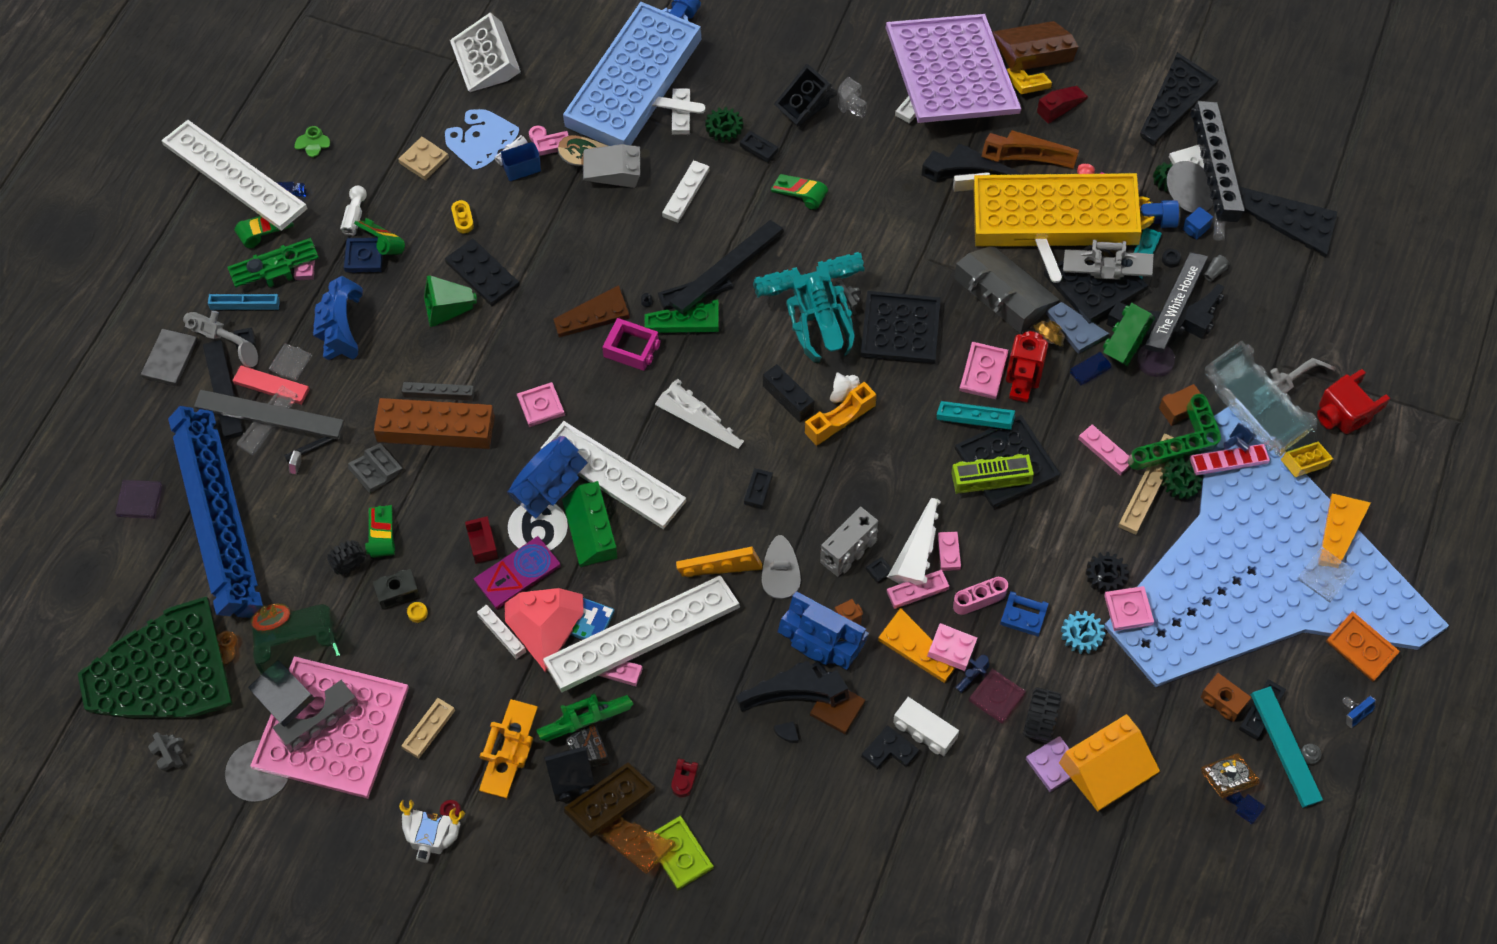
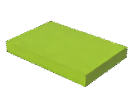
[645,816,714,890]

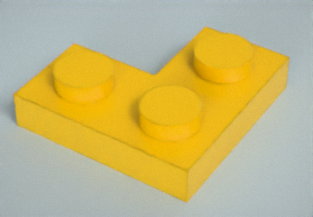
[1006,68,1052,94]

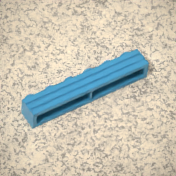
[208,294,280,310]

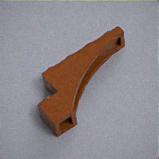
[981,130,1079,169]

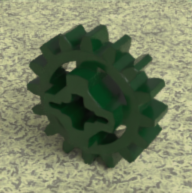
[705,107,743,142]
[1160,458,1203,500]

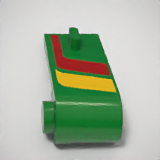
[771,174,828,209]
[234,216,294,248]
[354,218,405,255]
[365,505,395,558]

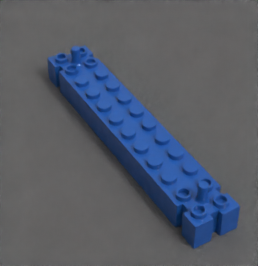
[168,406,263,618]

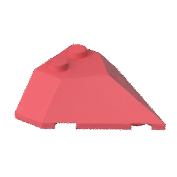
[505,588,584,673]

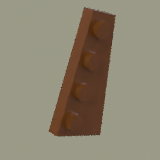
[553,285,629,337]

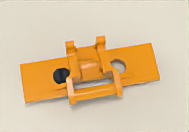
[479,699,538,799]

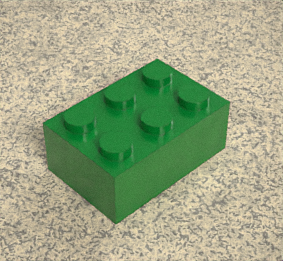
[1103,303,1156,366]

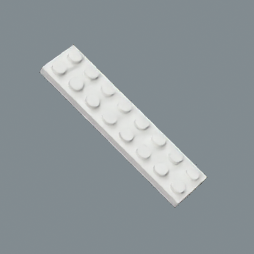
[541,421,686,529]

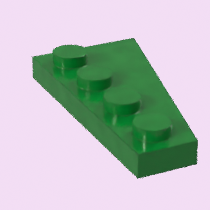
[645,300,719,333]

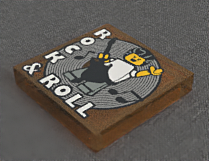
[1201,753,1259,798]

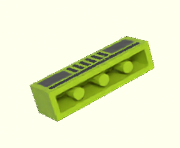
[951,454,1034,494]

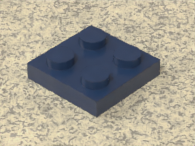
[344,238,383,272]

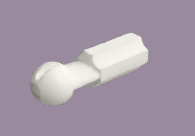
[340,185,367,236]

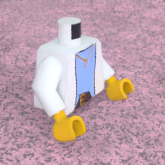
[399,800,465,863]

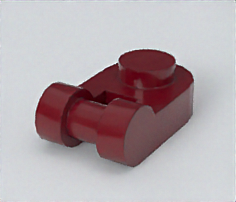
[671,758,699,797]

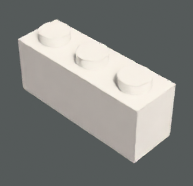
[893,697,959,756]

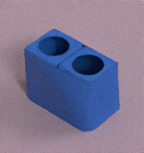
[500,142,541,181]

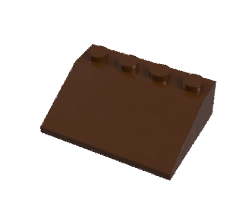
[992,21,1078,72]

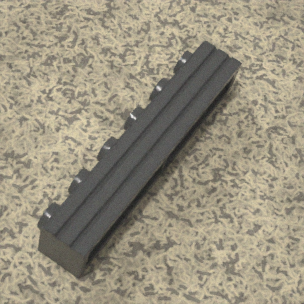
[402,382,475,401]

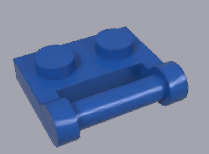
[1000,591,1049,636]

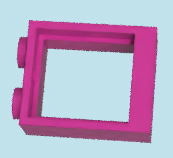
[602,318,661,371]

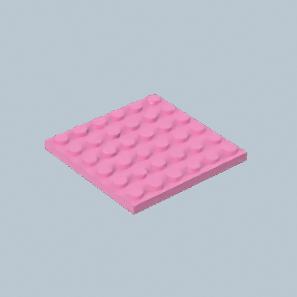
[250,656,409,799]

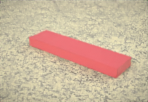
[233,366,310,405]

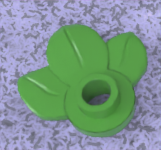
[295,126,330,158]

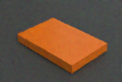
[1326,611,1400,682]

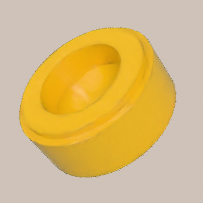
[407,602,428,623]

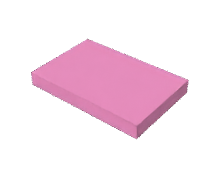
[959,342,1008,399]

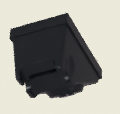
[774,63,837,126]

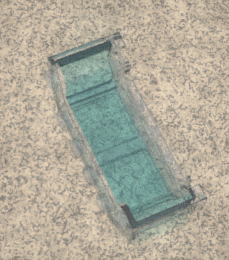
[1205,340,1317,457]

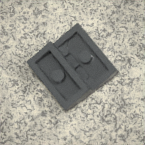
[348,443,403,493]

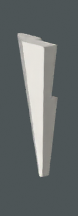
[655,379,744,449]
[887,498,940,585]

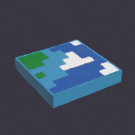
[570,598,615,640]

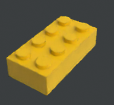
[1281,441,1333,477]

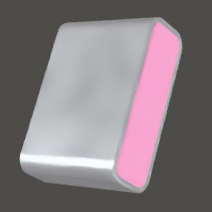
[288,451,301,474]

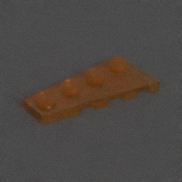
[597,817,676,874]

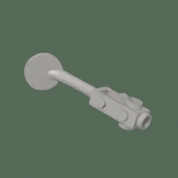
[183,311,258,368]
[1252,358,1336,408]

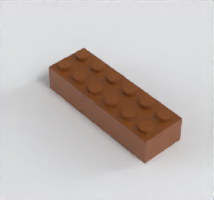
[374,398,495,449]

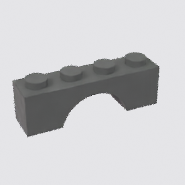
[273,679,358,753]

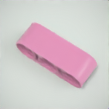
[953,577,1008,615]

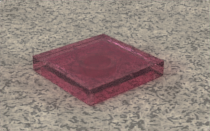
[969,668,1026,723]

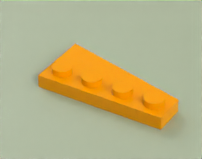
[1318,493,1371,569]
[676,547,762,577]
[878,608,956,683]

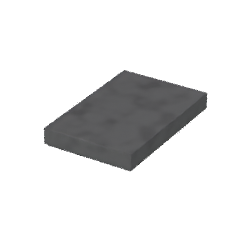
[141,329,198,386]

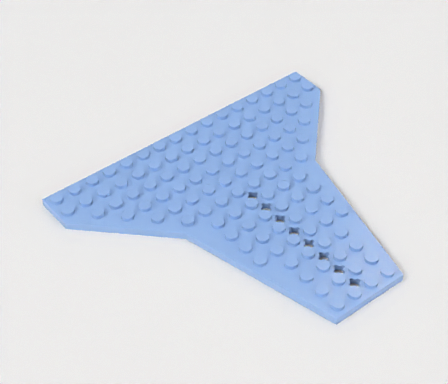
[1104,401,1449,687]

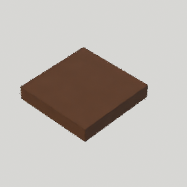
[810,690,865,734]

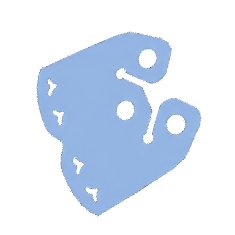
[445,109,519,169]

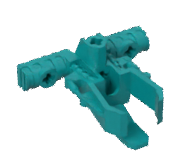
[753,252,865,363]

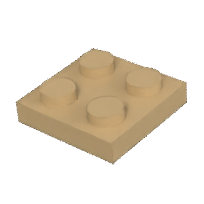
[398,137,449,180]

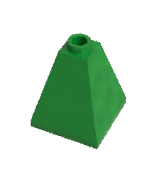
[424,276,477,327]

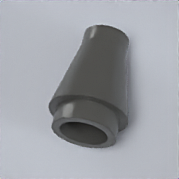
[1203,255,1230,282]

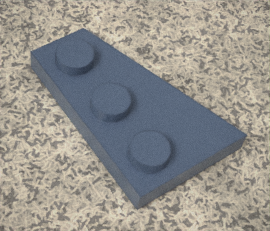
[1046,302,1109,354]

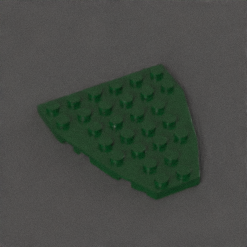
[78,596,233,718]

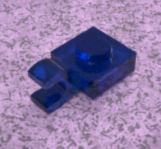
[276,182,307,197]
[1226,788,1265,824]

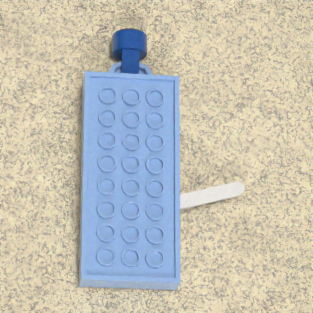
[563,0,705,146]

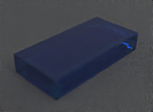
[1070,352,1111,385]

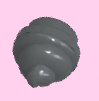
[1301,744,1322,764]

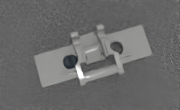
[1063,240,1153,279]

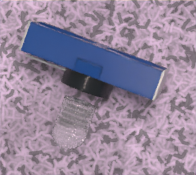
[1342,696,1376,728]

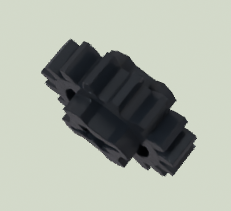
[1085,552,1129,593]

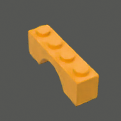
[805,382,876,446]

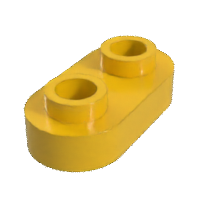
[451,200,474,233]

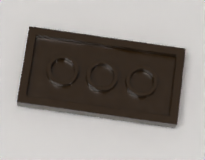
[564,762,655,838]

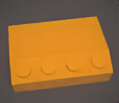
[1059,714,1160,811]

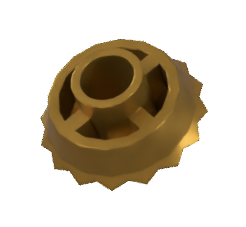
[1033,320,1065,346]

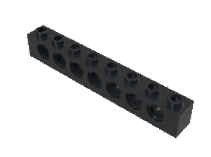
[1191,101,1244,222]

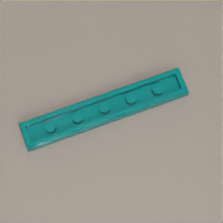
[1250,686,1323,808]

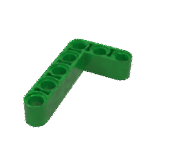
[1128,394,1221,470]

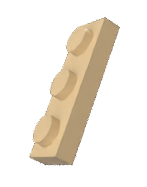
[401,698,455,759]

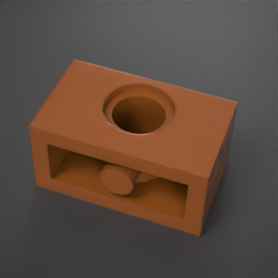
[1200,673,1251,722]

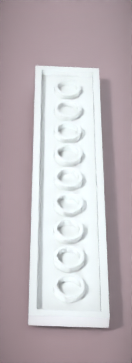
[161,120,307,231]
[543,575,740,693]

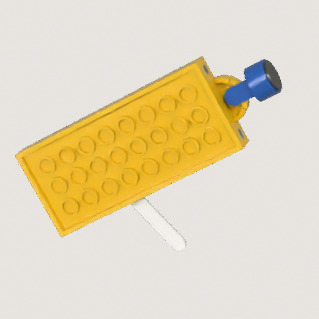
[973,173,1180,283]

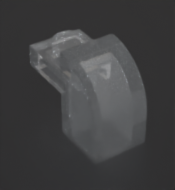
[837,77,867,118]

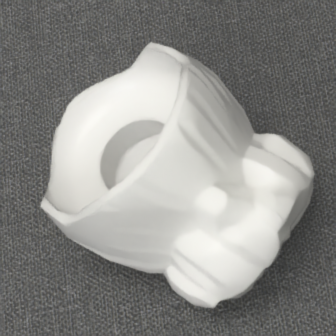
[830,373,860,403]

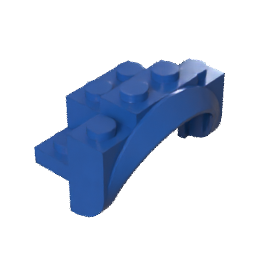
[313,276,363,360]
[507,436,588,519]
[778,591,869,670]

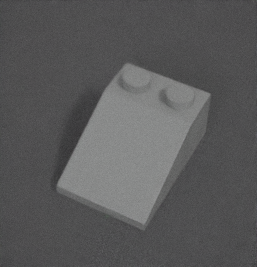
[583,144,640,188]

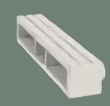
[477,605,526,660]

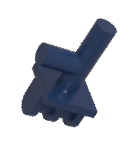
[1224,423,1256,452]
[955,655,990,693]

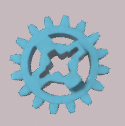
[1061,611,1105,654]

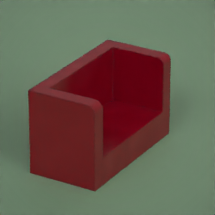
[465,516,498,564]

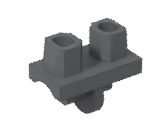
[836,280,861,316]
[148,732,184,771]

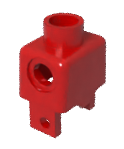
[1006,331,1048,402]
[1317,369,1390,434]

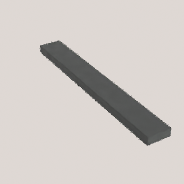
[194,390,345,439]

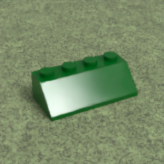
[562,481,618,567]

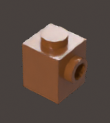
[834,599,863,625]

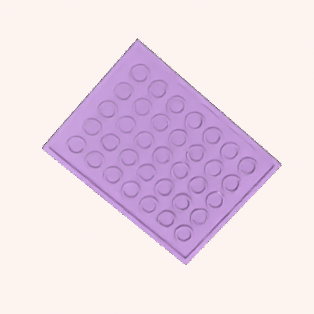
[886,14,1021,123]

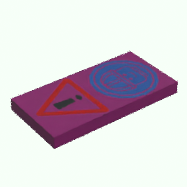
[473,536,561,610]

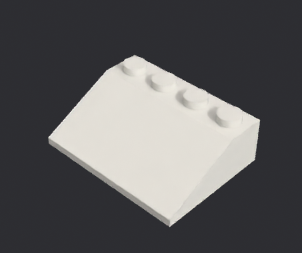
[450,12,521,92]

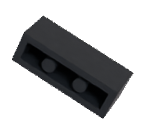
[763,364,814,423]

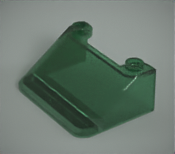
[252,604,340,675]

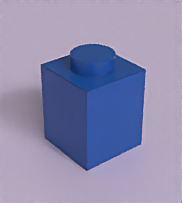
[1183,207,1213,240]

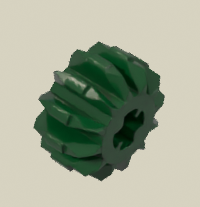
[1153,162,1173,192]

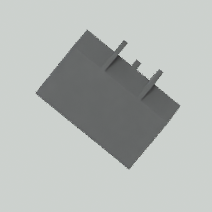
[954,246,1059,334]

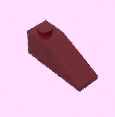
[1037,85,1088,124]

